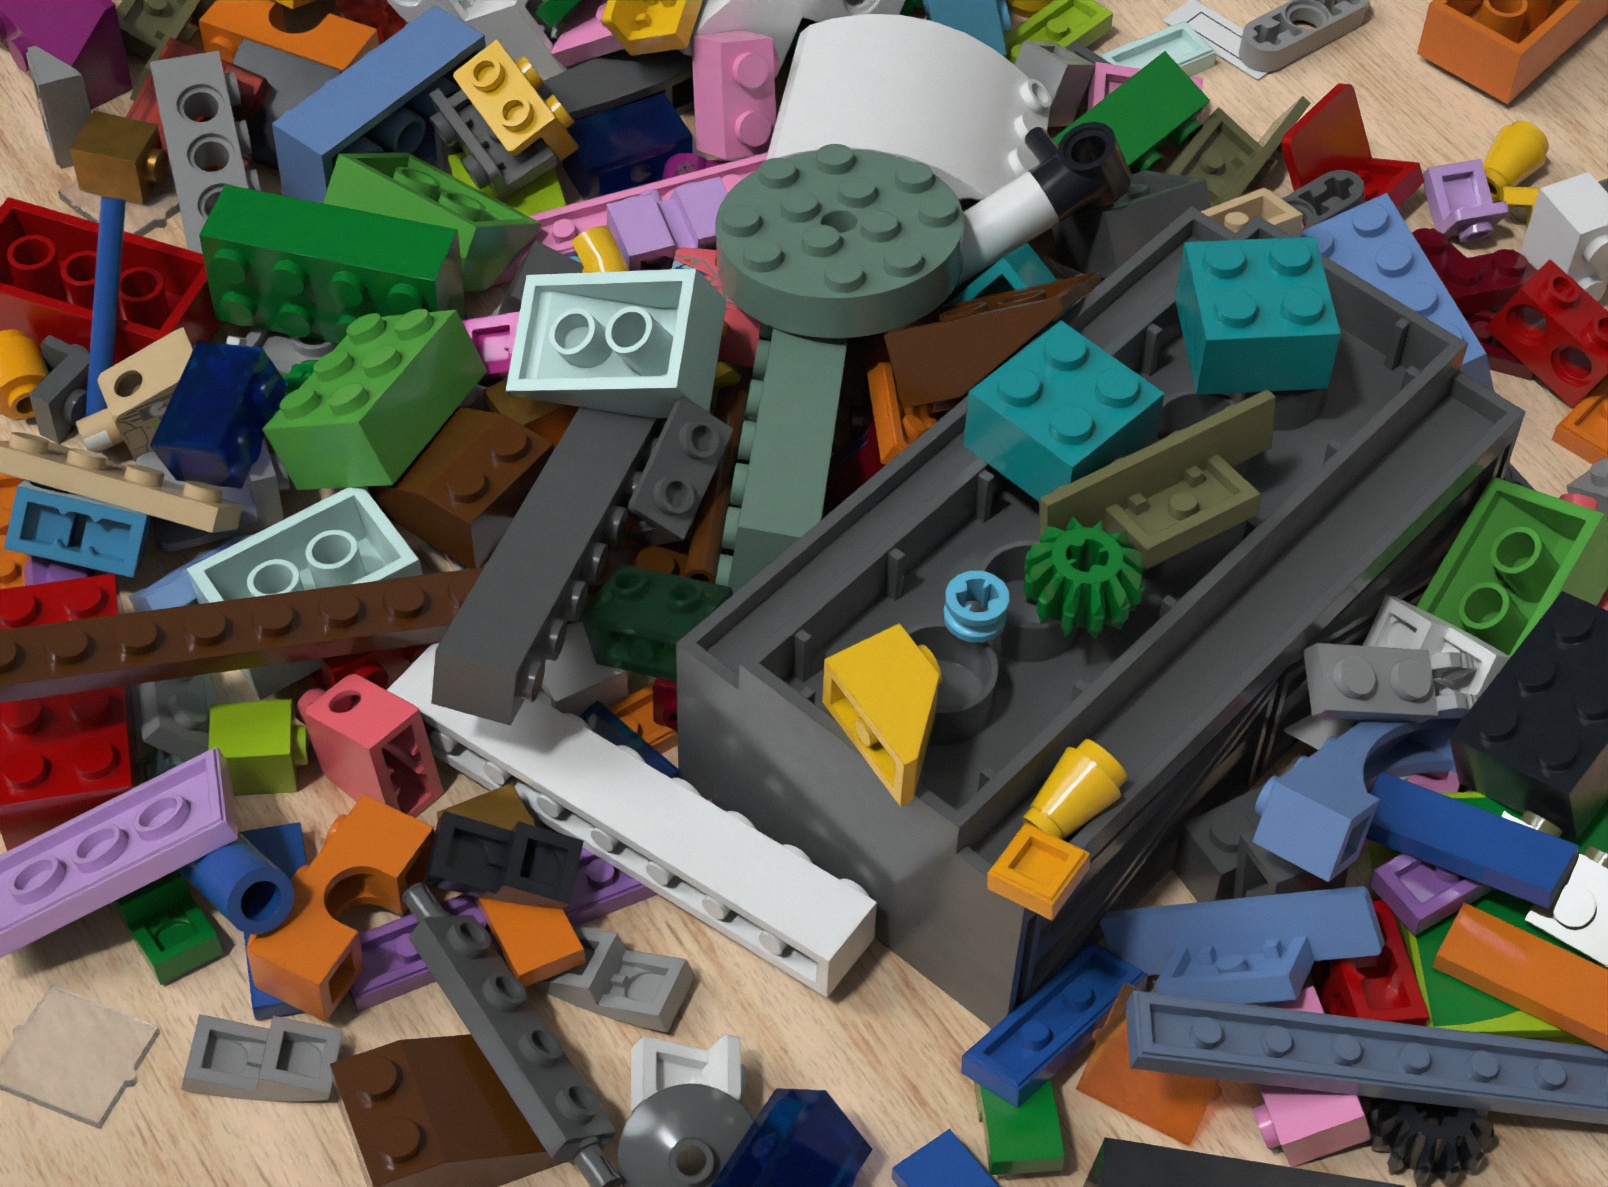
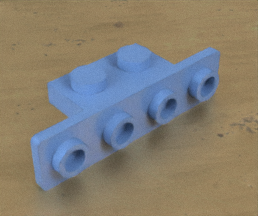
[1100,886,1385,1007]

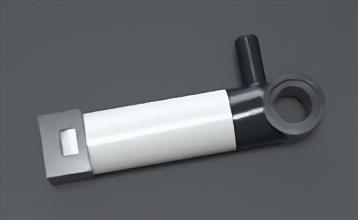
[940,122,1132,306]

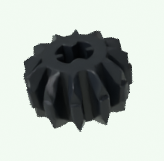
[1367,1098,1494,1187]

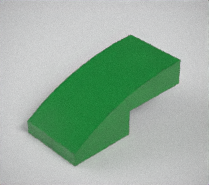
[112,870,224,985]
[974,1079,1065,1175]

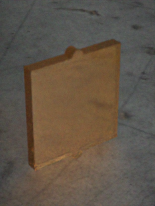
[1076,982,1222,1146]

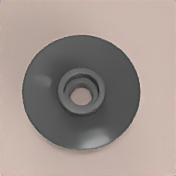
[617,1083,764,1187]

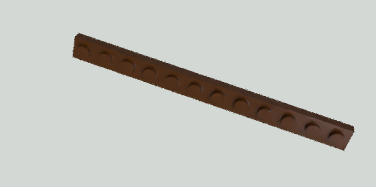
[0,540,734,703]

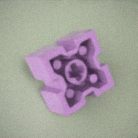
[607,177,728,271]

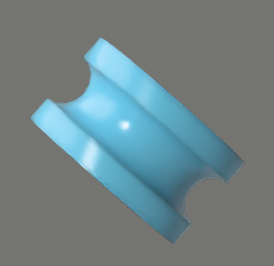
[943,571,1010,643]

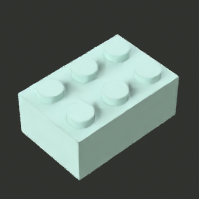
[187,487,423,700]

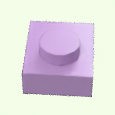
[1423,159,1509,242]

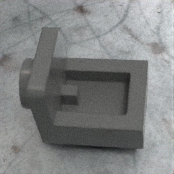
[29,335,90,444]

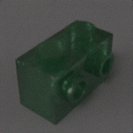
[580,564,734,682]

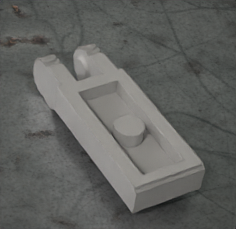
[1303,643,1479,723]

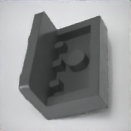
[429,88,558,202]
[626,398,734,546]

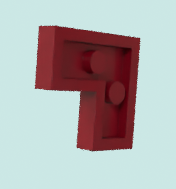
[1412,228,1538,315]

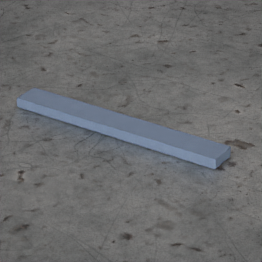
[1126,990,1608,1125]

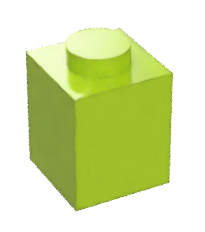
[208,699,310,796]

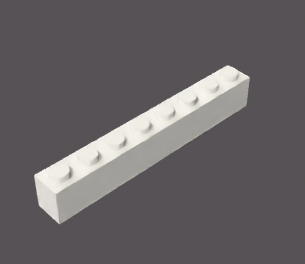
[387,642,877,998]

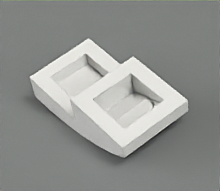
[1363,595,1510,697]

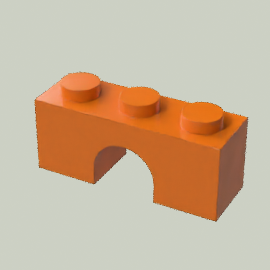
[199,0,379,72]
[246,794,435,1022]

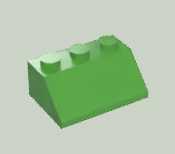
[323,152,541,292]
[1416,476,1608,657]

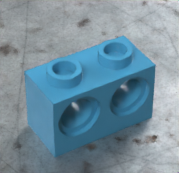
[4,480,152,578]

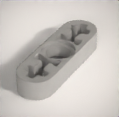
[1239,0,1369,72]

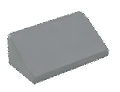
[26,46,91,169]

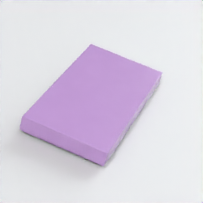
[0,747,238,958]

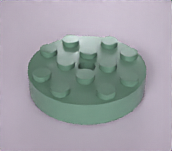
[715,144,964,338]

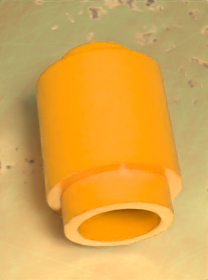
[0,329,50,419]

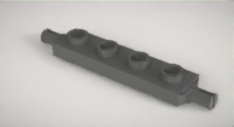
[402,882,623,1187]

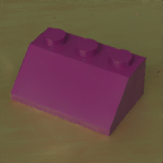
[0,0,133,110]

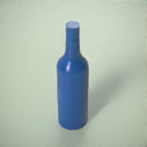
[177,830,295,934]

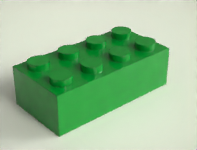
[199,184,466,344]

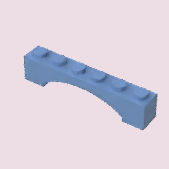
[1252,695,1462,882]

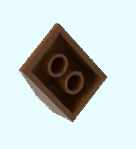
[884,272,1101,413]
[339,407,554,569]
[330,1034,566,1187]

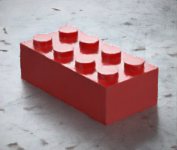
[0,197,222,365]
[0,573,140,851]

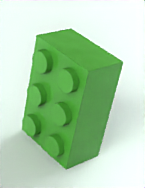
[262,309,487,490]

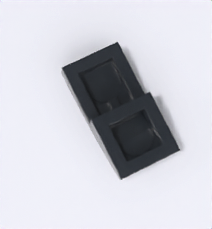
[423,811,584,909]

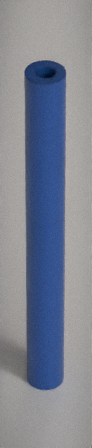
[83,197,126,443]

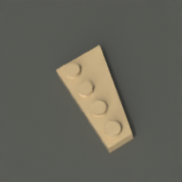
[0,432,243,533]

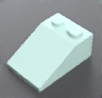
[505,269,727,418]

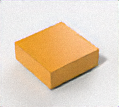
[987,822,1090,921]

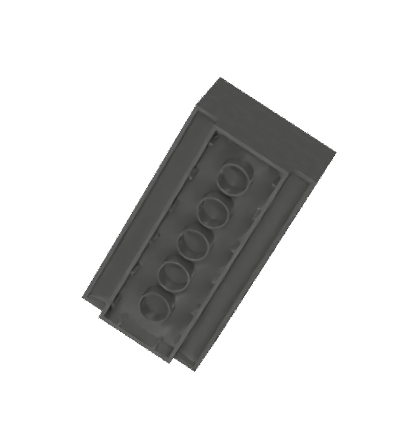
[676,206,1526,1029]

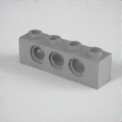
[150,51,261,254]

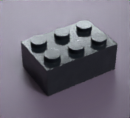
[1449,591,1608,840]

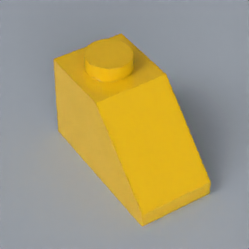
[822,623,942,807]

